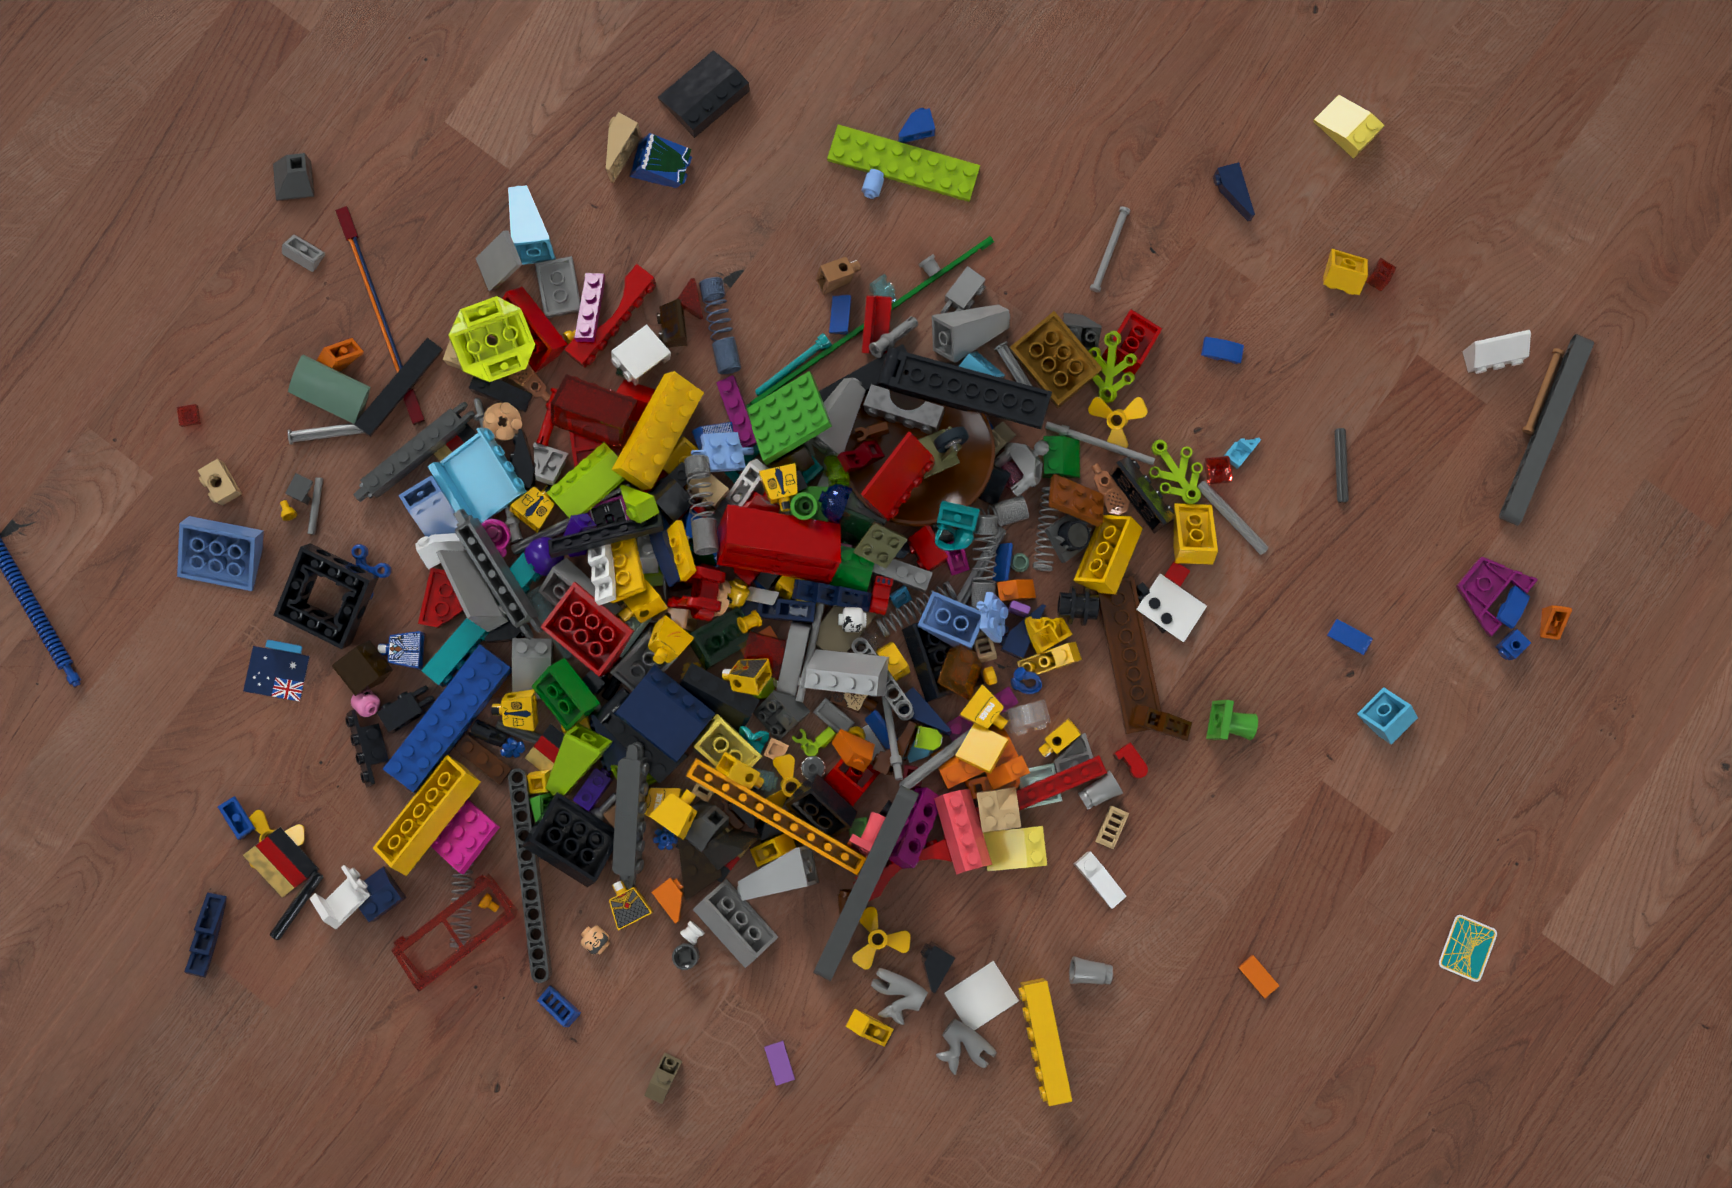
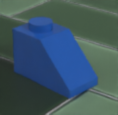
[898,108,935,143]

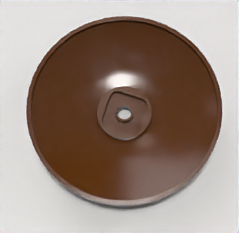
[843,389,995,527]

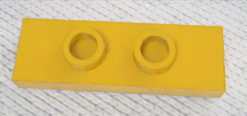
[667,520,696,581]

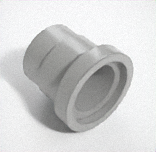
[918,254,941,277]

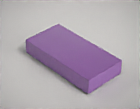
[1008,600,1031,618]
[764,1041,795,1086]

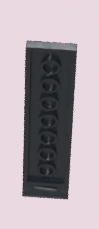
[877,348,1052,429]

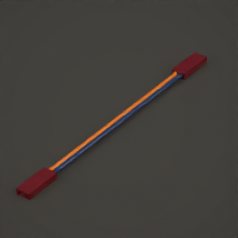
[335,206,425,425]

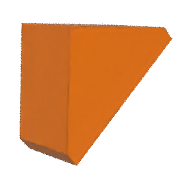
[1540,605,1572,640]

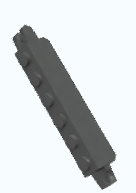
[353,402,475,502]
[454,509,543,639]
[612,741,649,889]

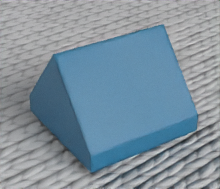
[889,585,912,608]

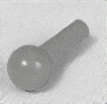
[590,792,616,821]

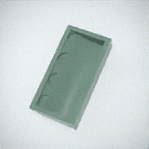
[288,355,371,424]

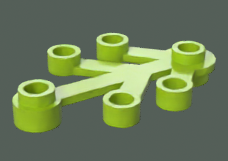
[1088,331,1137,403]
[1148,440,1203,504]

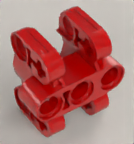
[667,563,726,621]

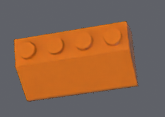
[931,725,1018,789]

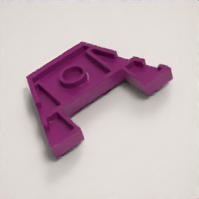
[1456,557,1538,637]

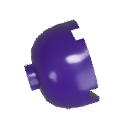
[525,537,564,576]

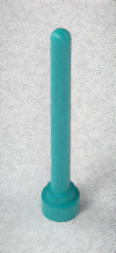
[755,333,832,396]

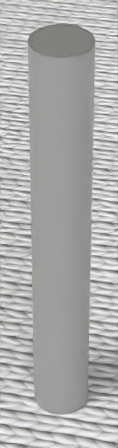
[307,477,323,535]

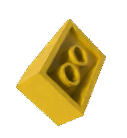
[1173,503,1218,565]

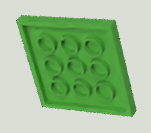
[747,371,832,465]

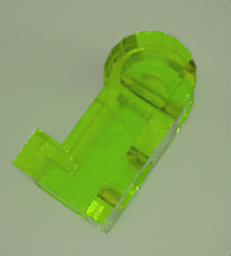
[824,455,849,493]

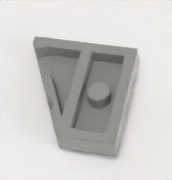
[533,442,569,486]
[1053,733,1093,773]

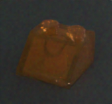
[937,644,982,700]

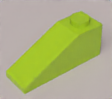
[620,484,659,523]

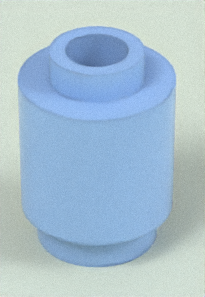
[861,169,884,199]

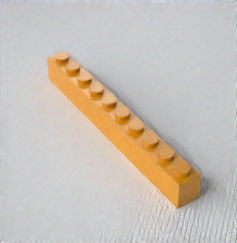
[686,758,866,875]

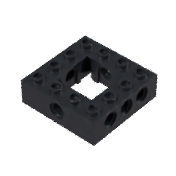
[273,543,379,649]

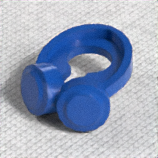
[1011,667,1042,694]

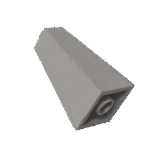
[932,305,1010,362]
[808,378,866,457]
[737,846,819,901]

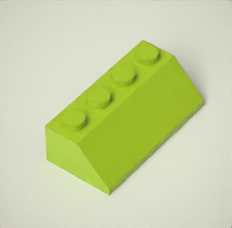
[546,442,625,518]

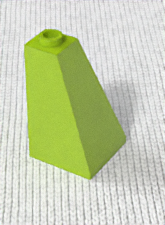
[545,723,613,796]

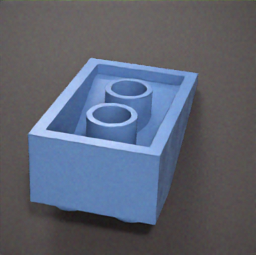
[918,591,981,654]

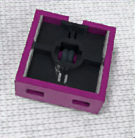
[587,495,631,528]

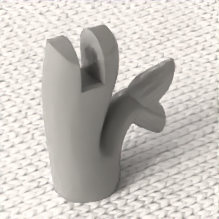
[871,968,928,1025]
[936,1018,997,1075]

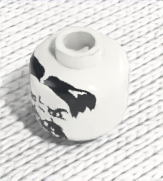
[838,607,866,633]

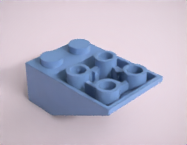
[399,475,458,537]

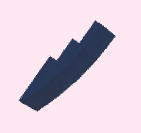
[649,508,681,587]
[792,579,872,612]
[740,599,816,622]
[184,892,227,978]

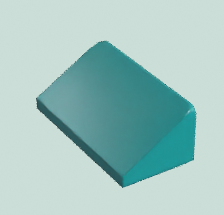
[937,501,980,531]

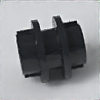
[1057,586,1099,626]

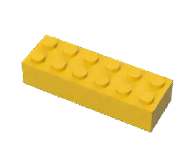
[611,371,704,490]
[373,755,481,876]
[1018,978,1072,1106]

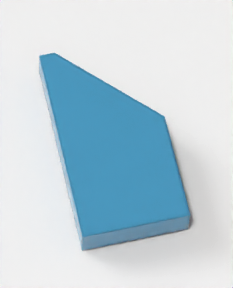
[265,640,303,654]

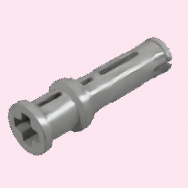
[869,316,918,358]

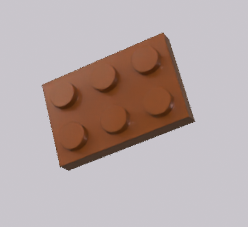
[1049,474,1104,527]

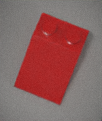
[1101,309,1162,375]

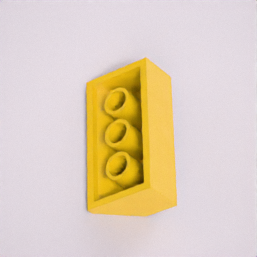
[1074,515,1143,594]

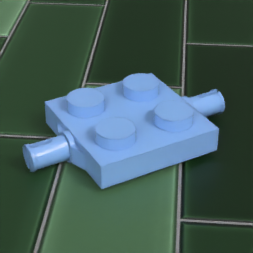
[691,432,754,472]
[976,592,1009,643]

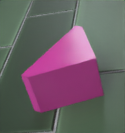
[945,541,970,576]

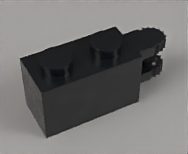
[377,685,435,733]

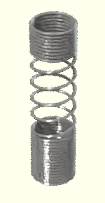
[684,455,719,555]
[931,495,1029,543]
[971,515,998,611]

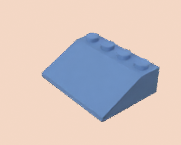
[177,516,264,591]

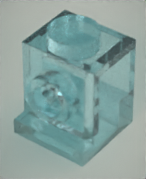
[869,274,897,303]

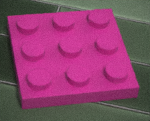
[431,799,500,875]

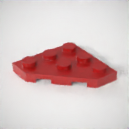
[418,568,464,628]

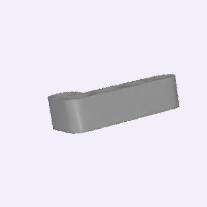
[776,621,812,697]

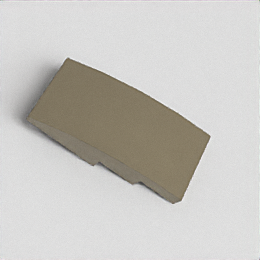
[808,587,877,652]

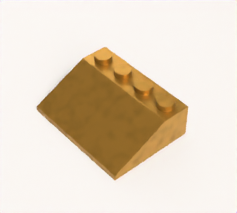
[1010,311,1103,408]

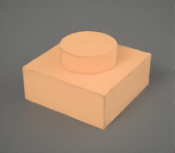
[764,738,789,759]

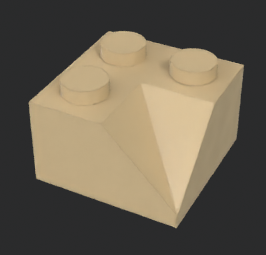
[687,474,730,511]
[977,787,1021,833]

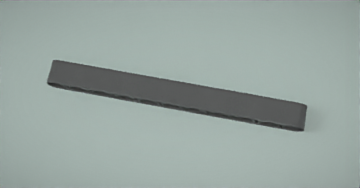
[1499,334,1594,526]
[508,769,552,983]
[813,785,919,981]

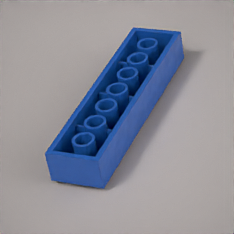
[383,644,512,793]

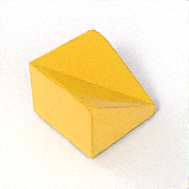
[527,770,550,794]

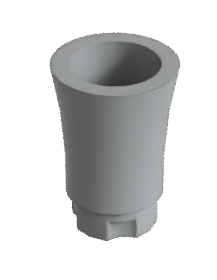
[1078,770,1123,810]
[1069,956,1113,985]

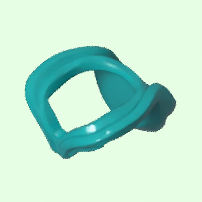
[935,523,974,551]
[739,726,769,754]

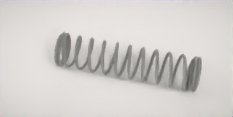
[1032,487,1059,571]
[876,581,957,637]
[449,862,474,948]

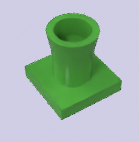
[790,486,829,522]
[1206,700,1258,740]

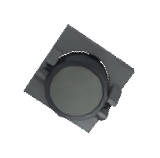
[1045,514,1092,563]

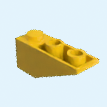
[1017,642,1082,680]

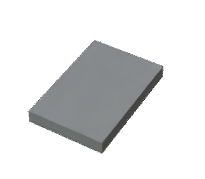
[476,231,522,292]
[535,256,581,318]

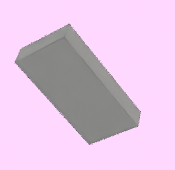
[813,697,855,733]

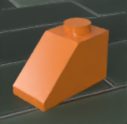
[316,338,364,372]
[995,579,1036,603]
[832,729,875,772]
[985,755,1030,790]
[651,877,684,924]

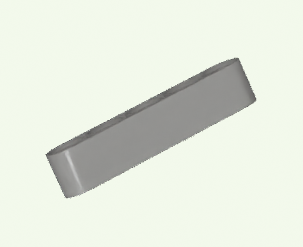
[852,637,914,721]

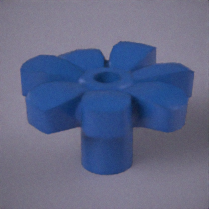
[500,737,525,758]
[653,826,678,850]

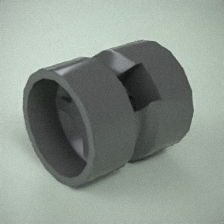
[672,943,700,970]

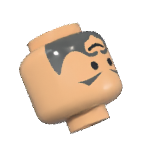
[581,925,610,955]

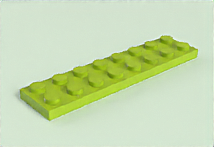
[827,124,980,202]

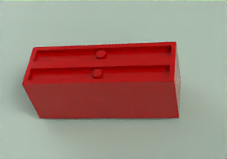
[717,504,841,584]

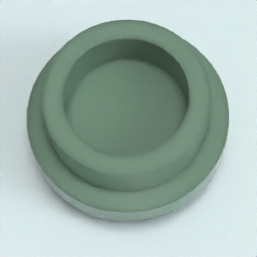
[1010,553,1029,572]

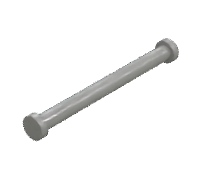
[1090,206,1131,293]

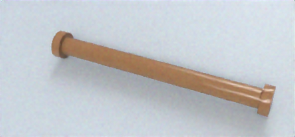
[1522,348,1565,435]

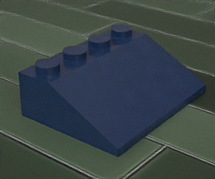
[614,664,715,763]

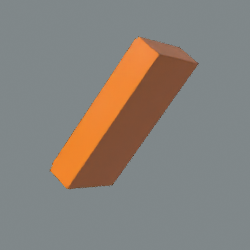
[1238,955,1279,999]

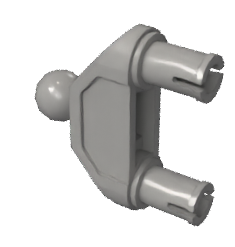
[994,440,1049,497]

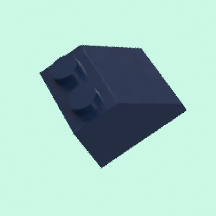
[358,866,407,922]

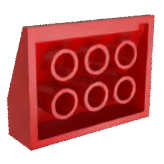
[861,432,935,521]
[540,582,634,676]

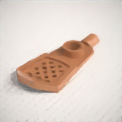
[508,364,550,402]
[1092,463,1130,516]

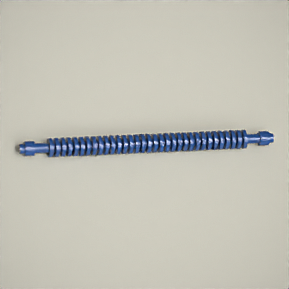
[0,537,81,687]

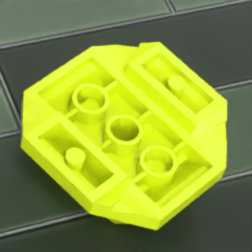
[448,296,535,382]

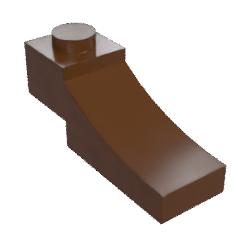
[1133,705,1192,741]
[873,721,921,775]

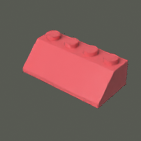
[934,789,992,875]

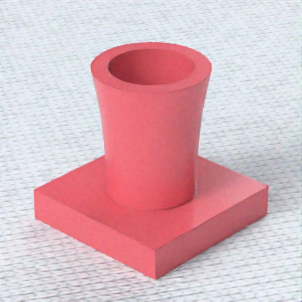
[847,812,886,858]

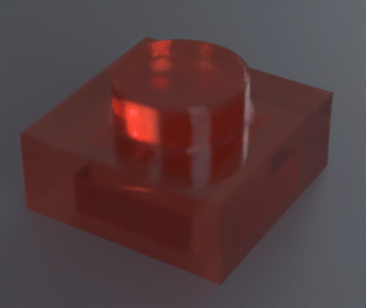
[177,404,201,427]

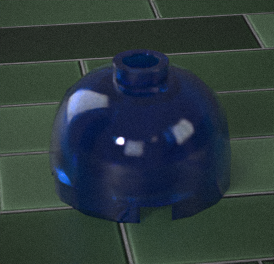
[818,484,853,524]

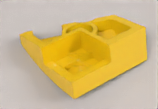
[1024,617,1073,654]

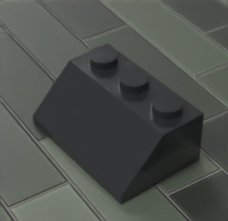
[784,774,857,838]

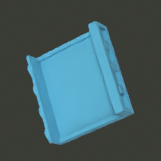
[427,428,527,523]

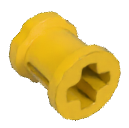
[737,610,762,634]

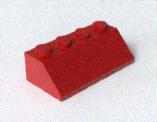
[502,286,568,373]

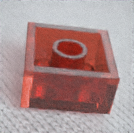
[1204,456,1233,485]

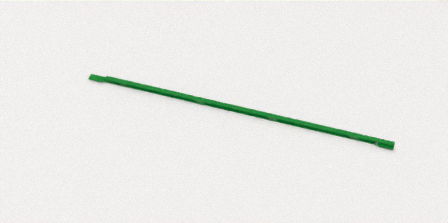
[746,236,994,408]

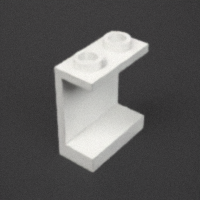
[611,324,671,386]
[310,865,370,929]

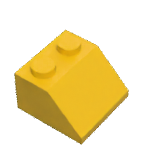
[1323,249,1368,295]

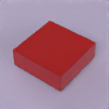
[1164,560,1190,587]

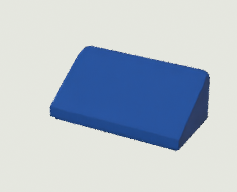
[829,295,851,335]
[992,543,1013,582]
[865,710,898,749]
[218,796,255,840]

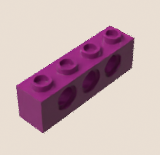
[889,787,939,869]

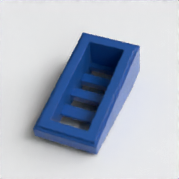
[537,985,581,1028]

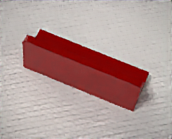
[862,295,892,354]

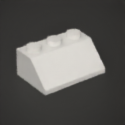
[1462,330,1531,374]

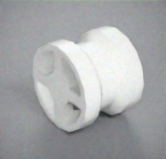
[680,921,705,945]

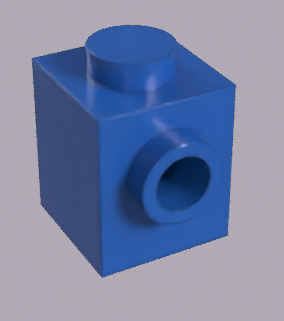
[1495,629,1531,660]

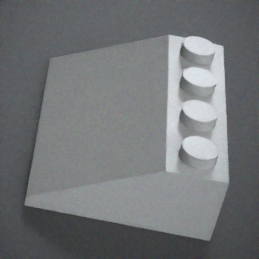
[436,550,509,632]

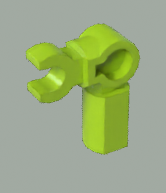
[792,726,836,757]

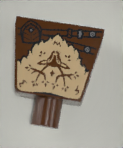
[830,691,878,713]

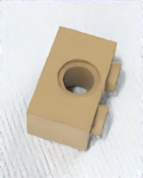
[198,459,242,506]

